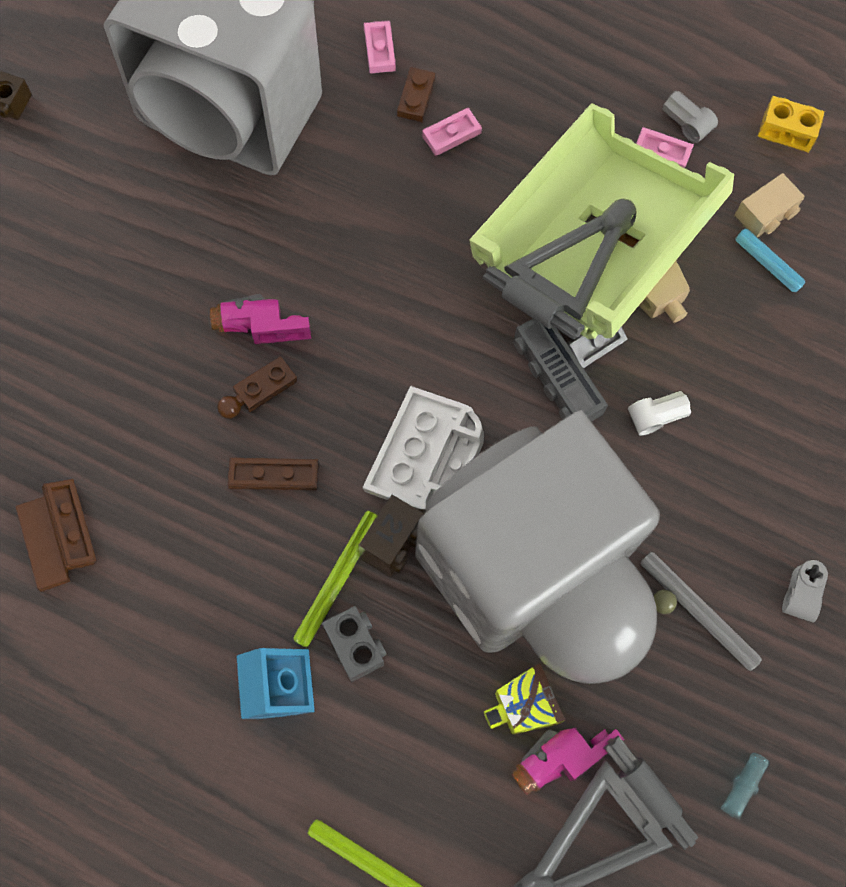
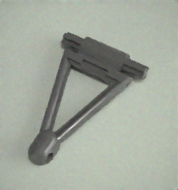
[483,199,637,340]
[514,735,698,887]

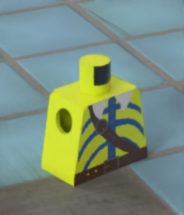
[484,664,565,735]

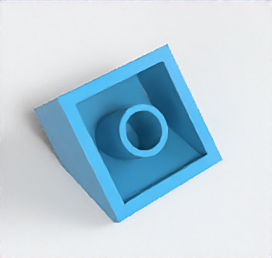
[237,648,315,719]

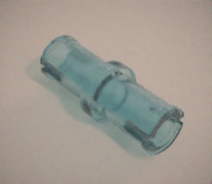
[721,752,770,819]

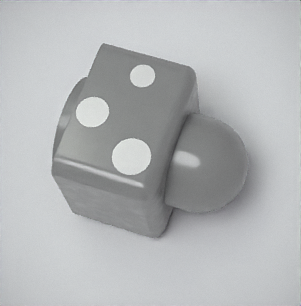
[104,0,322,175]
[415,410,659,684]

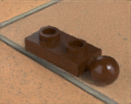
[217,356,297,419]

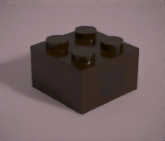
[358,494,424,578]

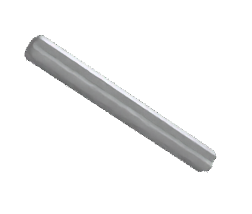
[641,552,762,671]

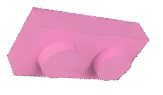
[364,21,396,73]
[422,108,482,156]
[636,127,694,168]

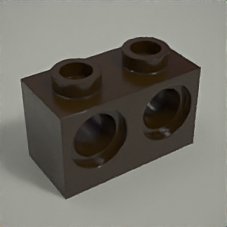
[0,71,32,120]

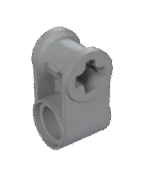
[782,560,828,623]

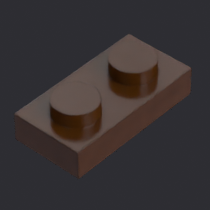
[397,67,436,122]

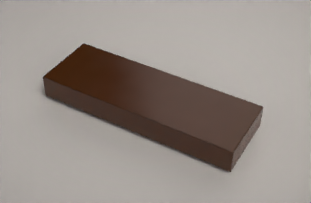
[228,458,319,490]
[42,479,97,571]
[16,497,70,592]

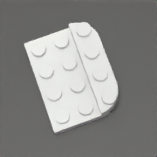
[363,386,484,514]

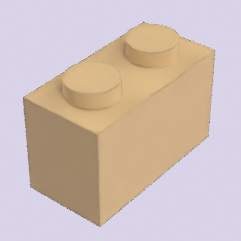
[735,173,805,238]

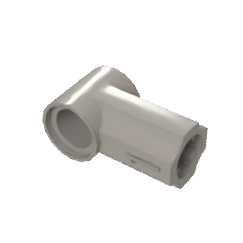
[662,91,718,143]

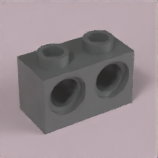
[322,606,387,683]

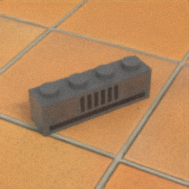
[513,319,608,422]

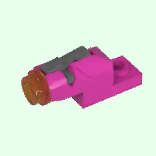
[210,294,311,344]
[512,728,624,795]

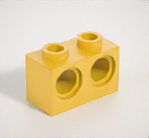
[757,96,825,152]

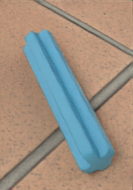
[736,229,805,292]

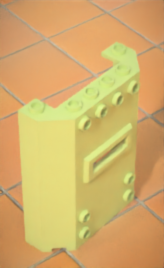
[469,103,734,339]

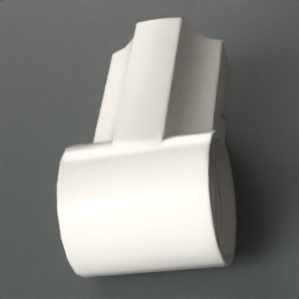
[628,391,691,436]

